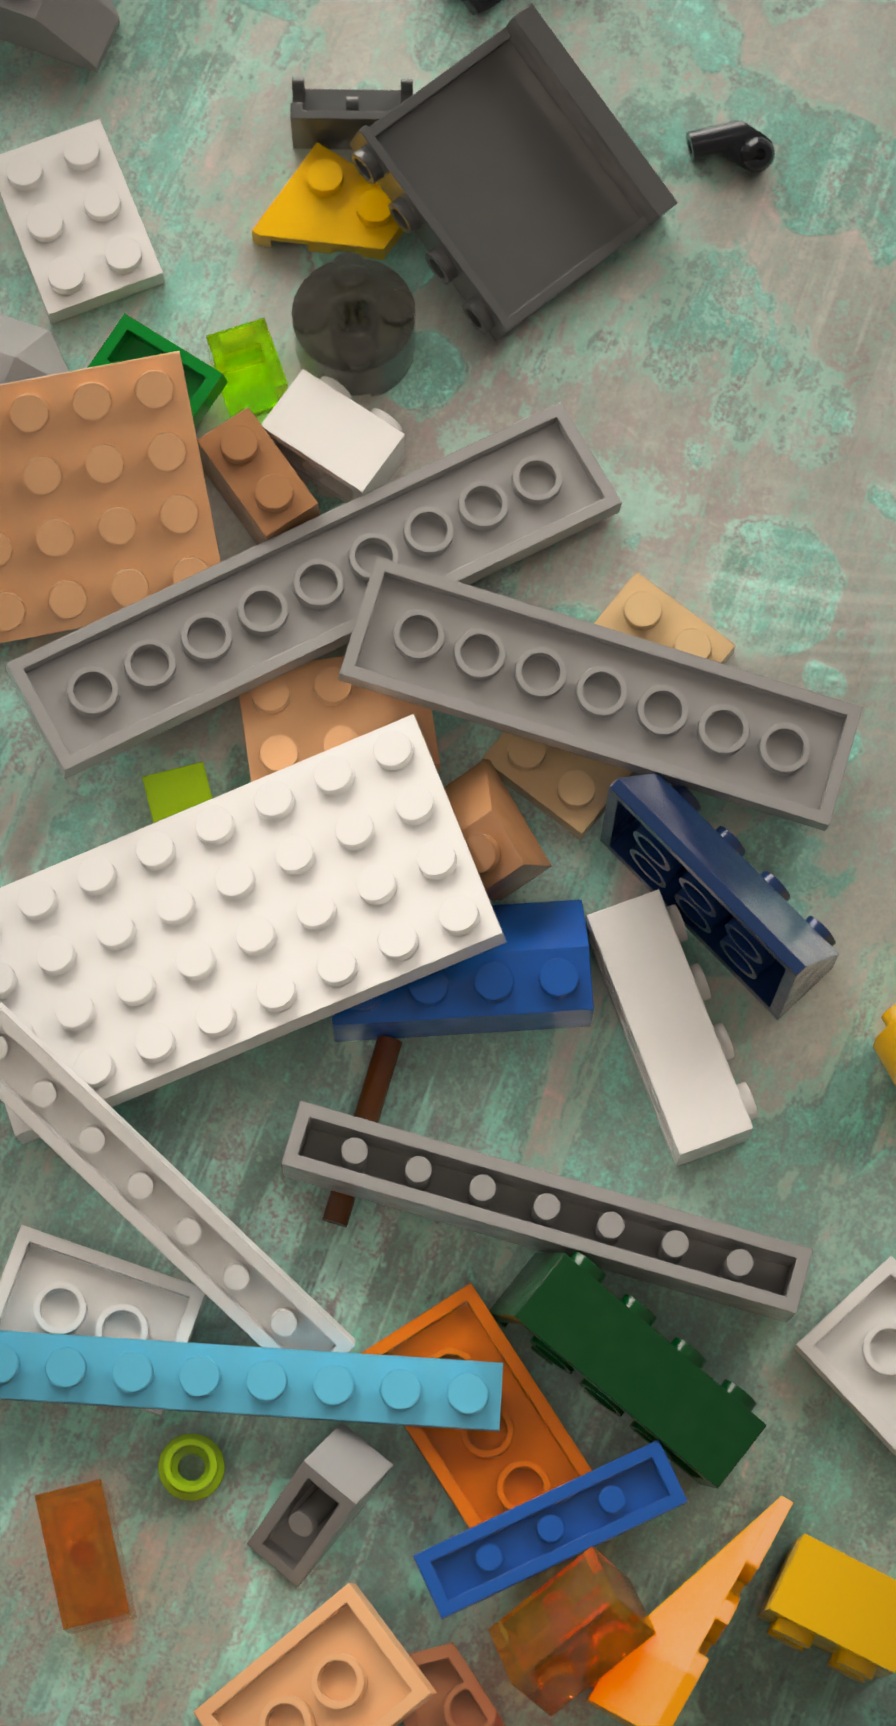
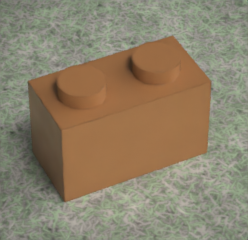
[197,407,320,545]

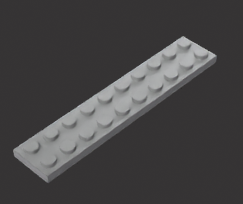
[6,402,622,779]

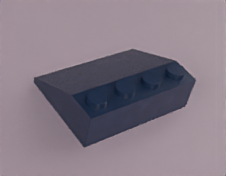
[600,773,839,1020]

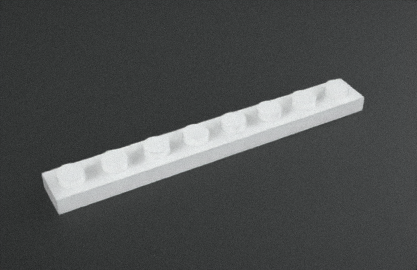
[0,1002,356,1353]

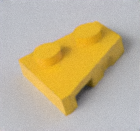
[252,142,404,260]

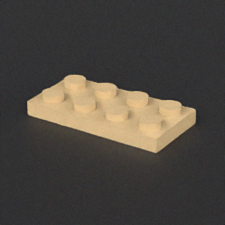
[482,572,736,840]

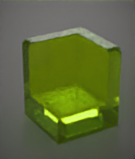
[206,317,288,418]

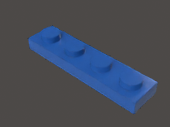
[413,1440,688,1620]

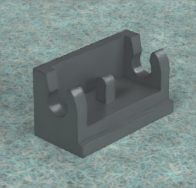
[290,77,414,150]

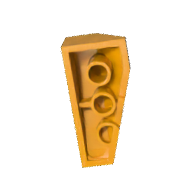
[582,1496,793,1726]

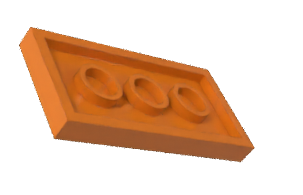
[361,1283,592,1529]

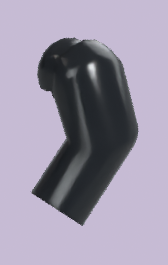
[686,120,775,172]

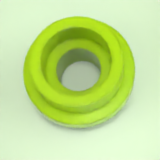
[158,1433,225,1501]

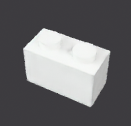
[261,369,406,503]

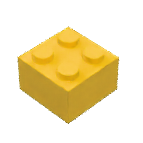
[757,1533,896,1683]

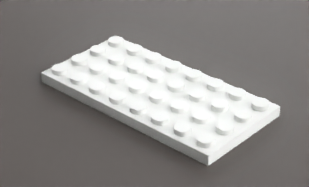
[0,714,507,1144]

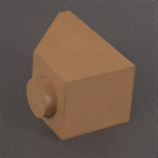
[444,759,552,900]

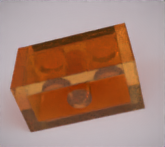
[34,1479,137,1634]
[488,1546,656,1716]

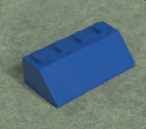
[332,900,594,1042]

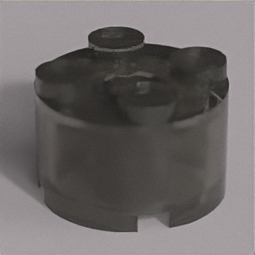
[291,252,416,397]

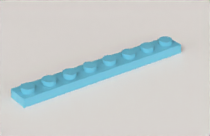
[0,1330,503,1432]

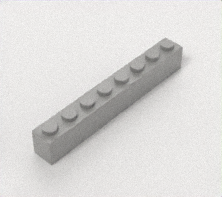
[281,1101,813,1323]

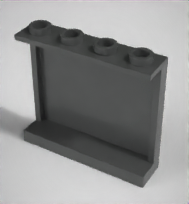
[349,3,678,342]

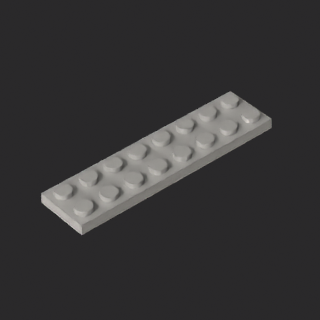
[338,556,863,831]

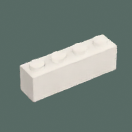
[585,890,758,1167]

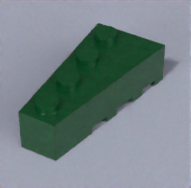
[489,1251,767,1489]

